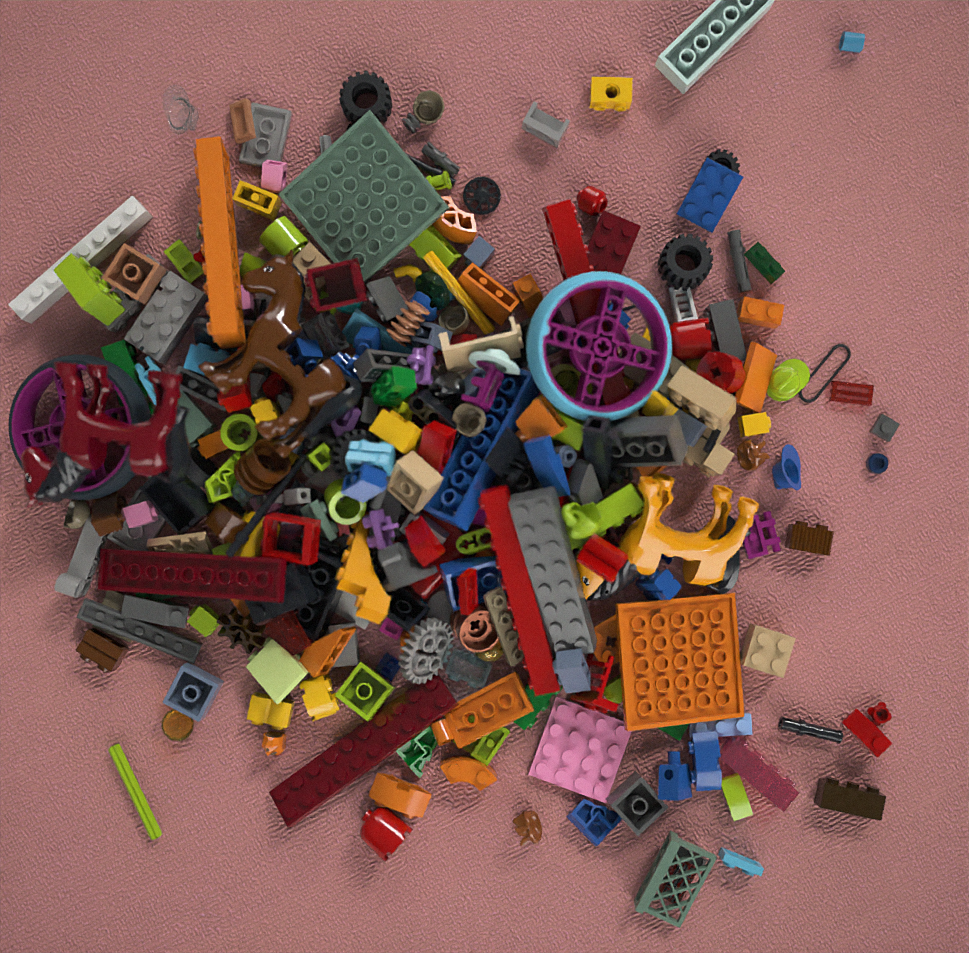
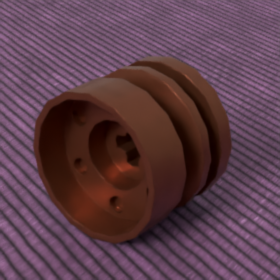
[449,602,499,652]

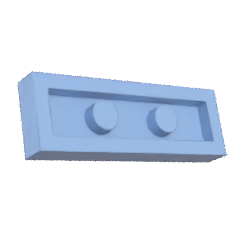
[689,713,753,738]

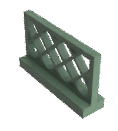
[634,831,717,928]

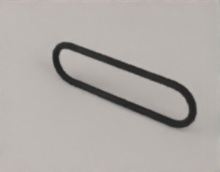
[799,344,851,403]

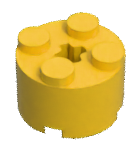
[299,674,340,721]

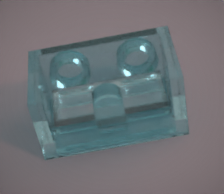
[445,647,492,689]

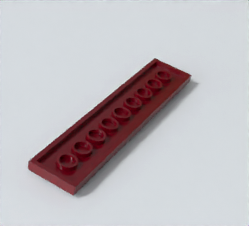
[97,549,286,602]
[269,673,459,828]

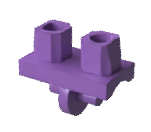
[407,345,436,385]
[362,509,399,549]

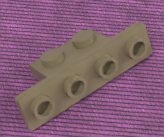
[483,586,525,666]

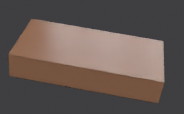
[229,98,256,144]

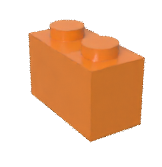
[736,296,785,329]

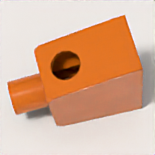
[514,395,568,442]

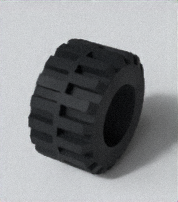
[339,71,392,125]
[658,234,713,291]
[329,429,381,478]

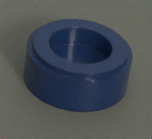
[866,453,889,474]

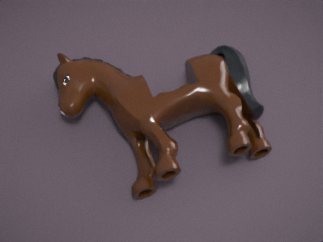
[198,250,362,460]

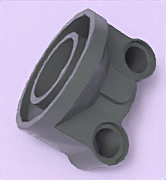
[378,539,438,592]

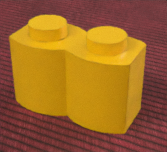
[246,692,295,730]

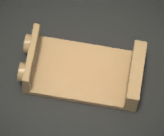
[439,317,523,372]

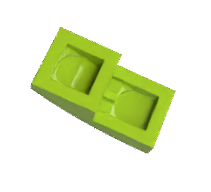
[163,239,204,283]
[721,773,753,821]

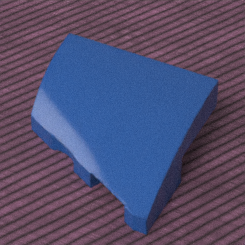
[566,799,622,847]

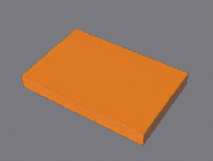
[735,342,777,413]

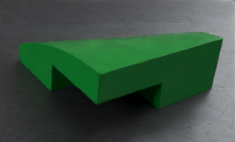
[396,726,438,778]

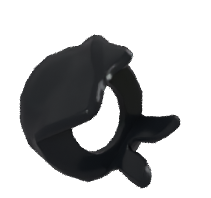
[435,371,465,406]

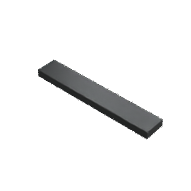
[76,598,203,664]

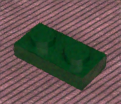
[744,242,785,284]

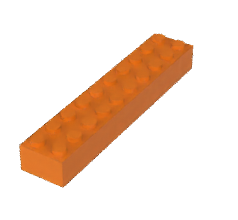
[193,136,246,349]

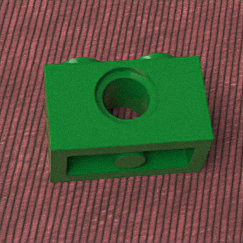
[371,366,417,407]

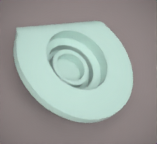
[469,348,520,375]

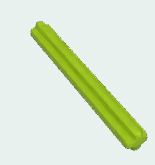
[108,744,162,840]

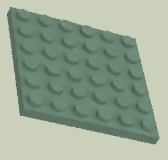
[279,110,450,284]

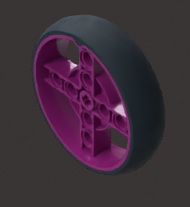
[8,354,151,500]

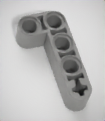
[54,514,109,598]

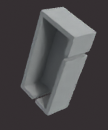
[124,271,209,365]

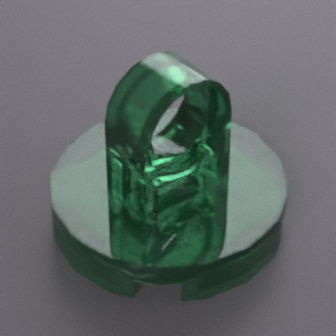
[415,271,451,311]

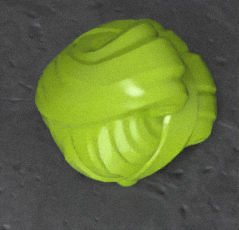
[561,502,603,539]

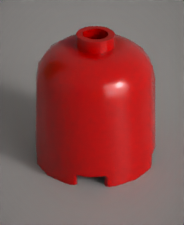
[669,317,712,360]
[360,807,413,862]

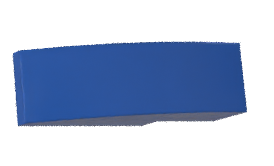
[524,435,571,497]

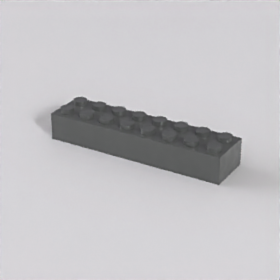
[509,486,597,658]

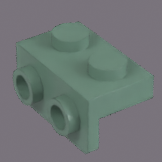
[300,499,339,541]

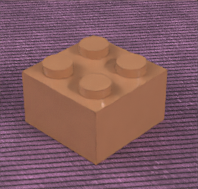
[102,243,167,305]

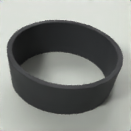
[186,447,218,489]

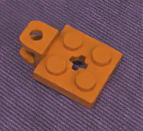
[593,613,619,669]

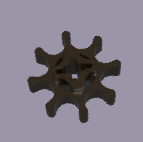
[216,607,266,654]

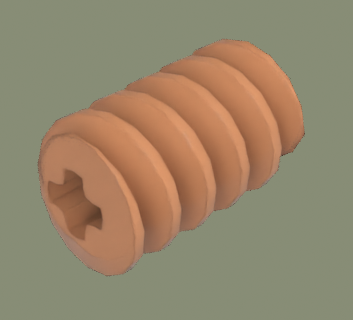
[386,300,430,347]

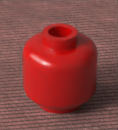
[576,186,608,216]

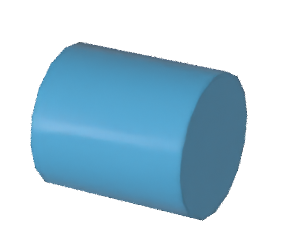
[839,31,865,53]

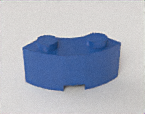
[688,731,722,791]

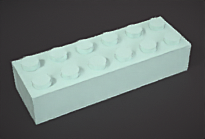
[655,0,775,94]

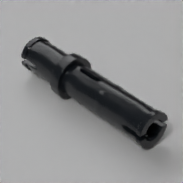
[778,716,843,744]

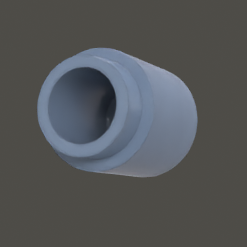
[553,446,576,467]

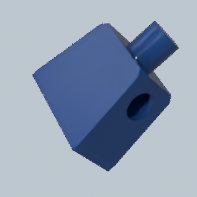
[658,751,692,801]

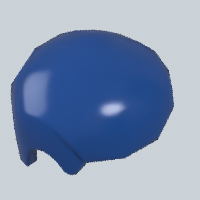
[410,291,438,322]

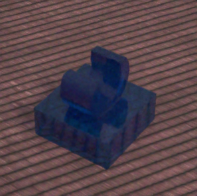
[374,652,401,681]

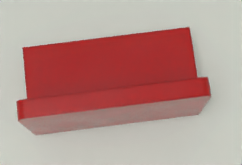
[576,534,629,583]

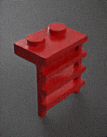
[571,653,618,714]

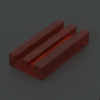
[829,380,874,406]

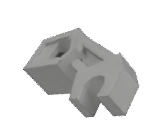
[256,488,311,505]

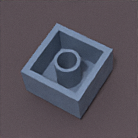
[162,662,224,722]

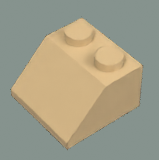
[387,451,444,516]

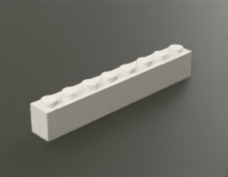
[8,195,153,324]

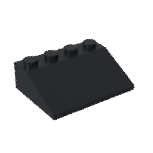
[272,539,344,641]

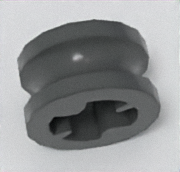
[402,113,421,134]

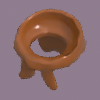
[737,440,770,471]
[512,810,542,846]

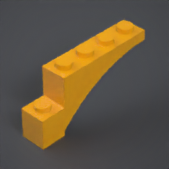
[336,511,391,624]

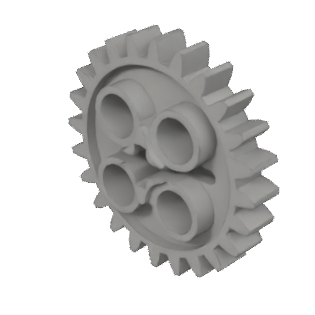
[398,617,454,684]

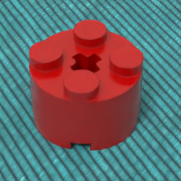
[696,352,746,394]

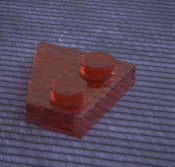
[264,610,312,656]

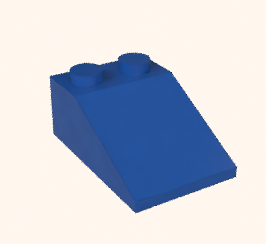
[439,556,507,611]

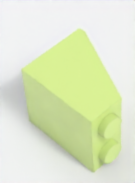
[246,634,309,705]

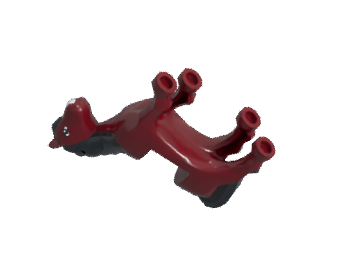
[21,362,191,508]

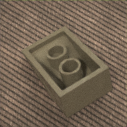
[618,333,689,399]

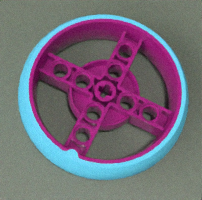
[526,272,672,421]

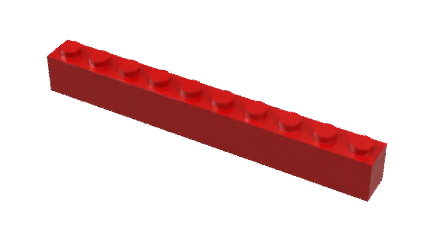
[542,199,630,406]
[478,484,561,696]

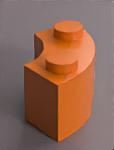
[432,196,477,245]
[440,755,497,791]
[368,772,432,819]

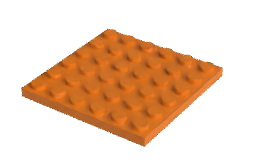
[615,592,745,731]

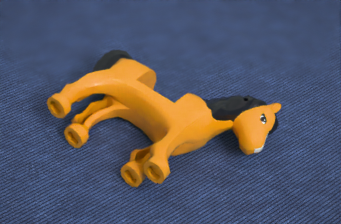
[575,473,759,601]

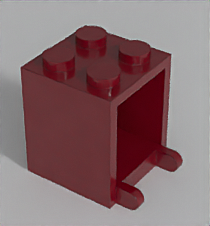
[304,258,368,312]

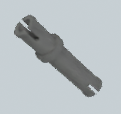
[727,230,752,293]

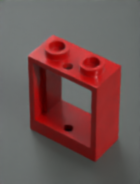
[260,512,321,565]

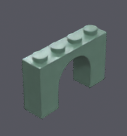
[120,389,217,479]

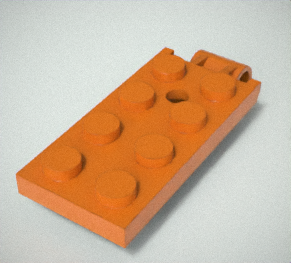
[431,672,534,749]

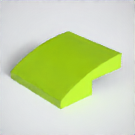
[452,715,510,766]

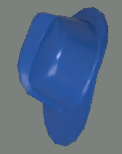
[772,444,801,490]

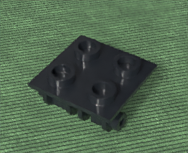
[484,427,530,487]

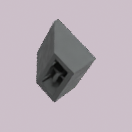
[366,276,408,327]

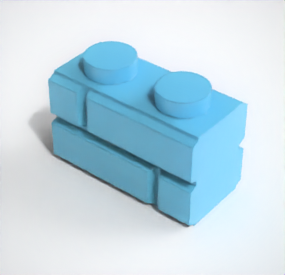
[345,440,396,476]

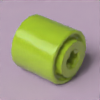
[259,216,308,257]
[220,414,264,453]
[324,478,367,525]

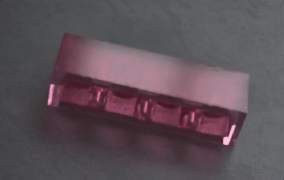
[719,736,799,812]

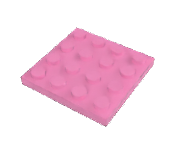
[528,696,632,803]

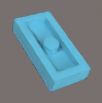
[718,847,764,876]

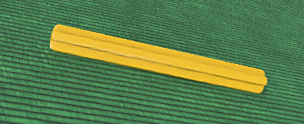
[423,251,495,335]

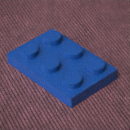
[677,157,744,233]

